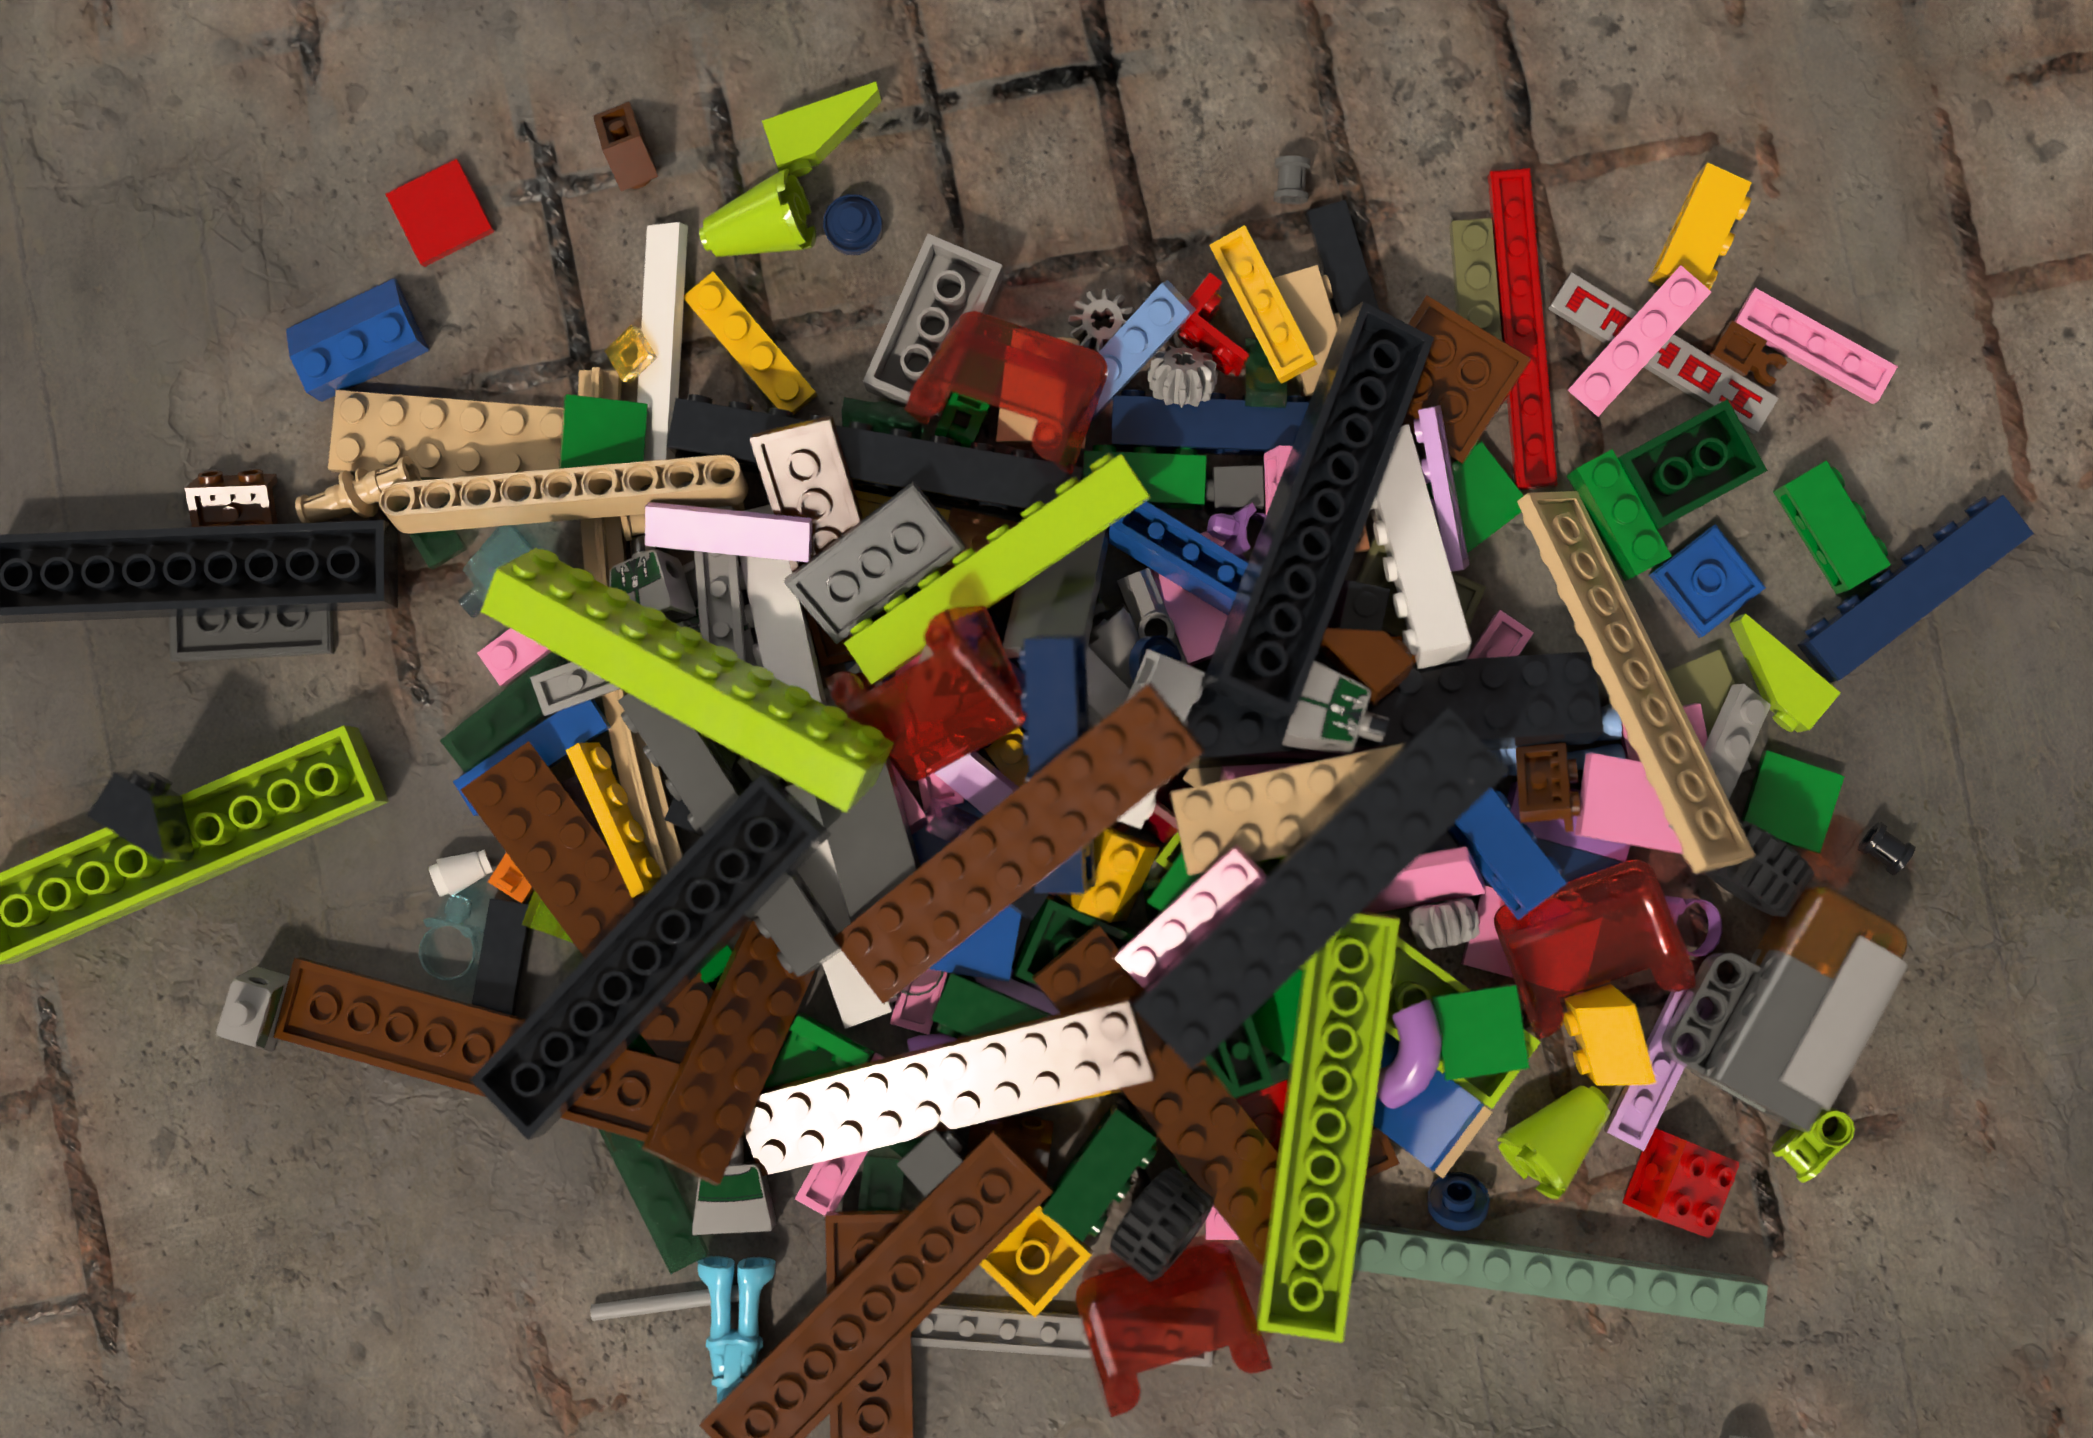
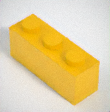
[1648,162,1752,290]

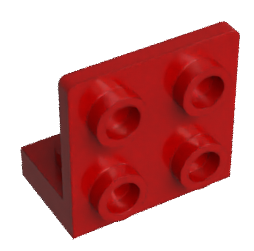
[1177,273,1250,377]
[1622,1128,1739,1238]

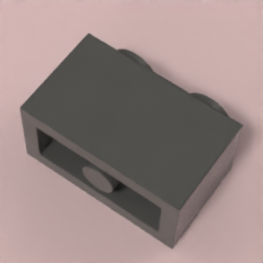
[897,1129,967,1196]

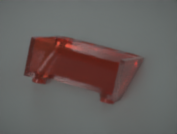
[904,311,1108,474]
[825,605,1027,781]
[1494,860,1696,1040]
[1075,1242,1272,1417]

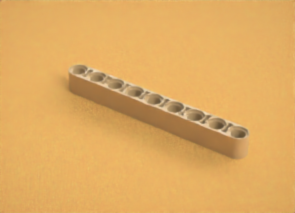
[379,455,749,534]

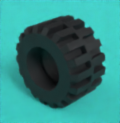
[1703,819,1815,917]
[1110,1166,1214,1282]

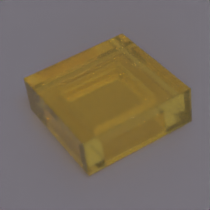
[604,325,657,384]

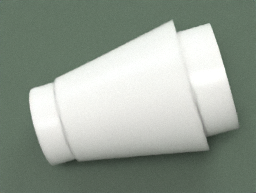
[428,849,493,897]

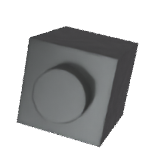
[1205,466,1264,514]

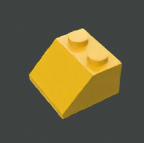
[1057,827,1160,922]
[1562,984,1656,1086]
[979,1204,1093,1318]

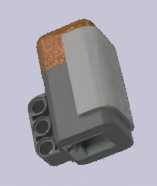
[1661,886,1908,1133]

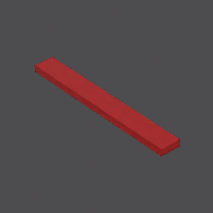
[1488,168,1558,490]

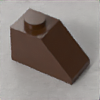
[593,101,658,191]
[1318,628,1414,707]

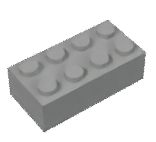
[863,234,1004,422]

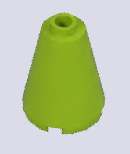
[699,169,816,257]
[1497,1085,1610,1199]

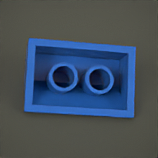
[286,278,430,402]

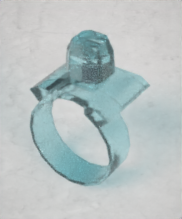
[419,895,484,980]

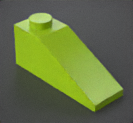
[762,82,881,177]
[1729,613,1841,732]

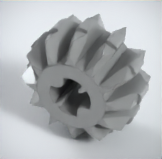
[1068,289,1134,356]
[1148,345,1218,408]
[1409,897,1480,949]

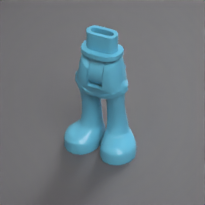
[697,1256,776,1403]

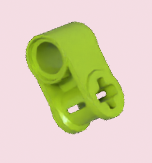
[1771,1107,1855,1183]

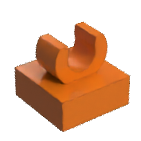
[488,852,534,903]

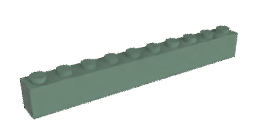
[1353,1221,1768,1328]

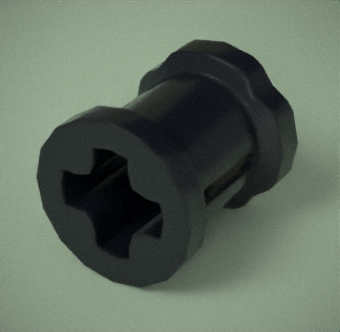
[1858,822,1916,875]

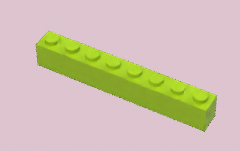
[844,453,1151,685]

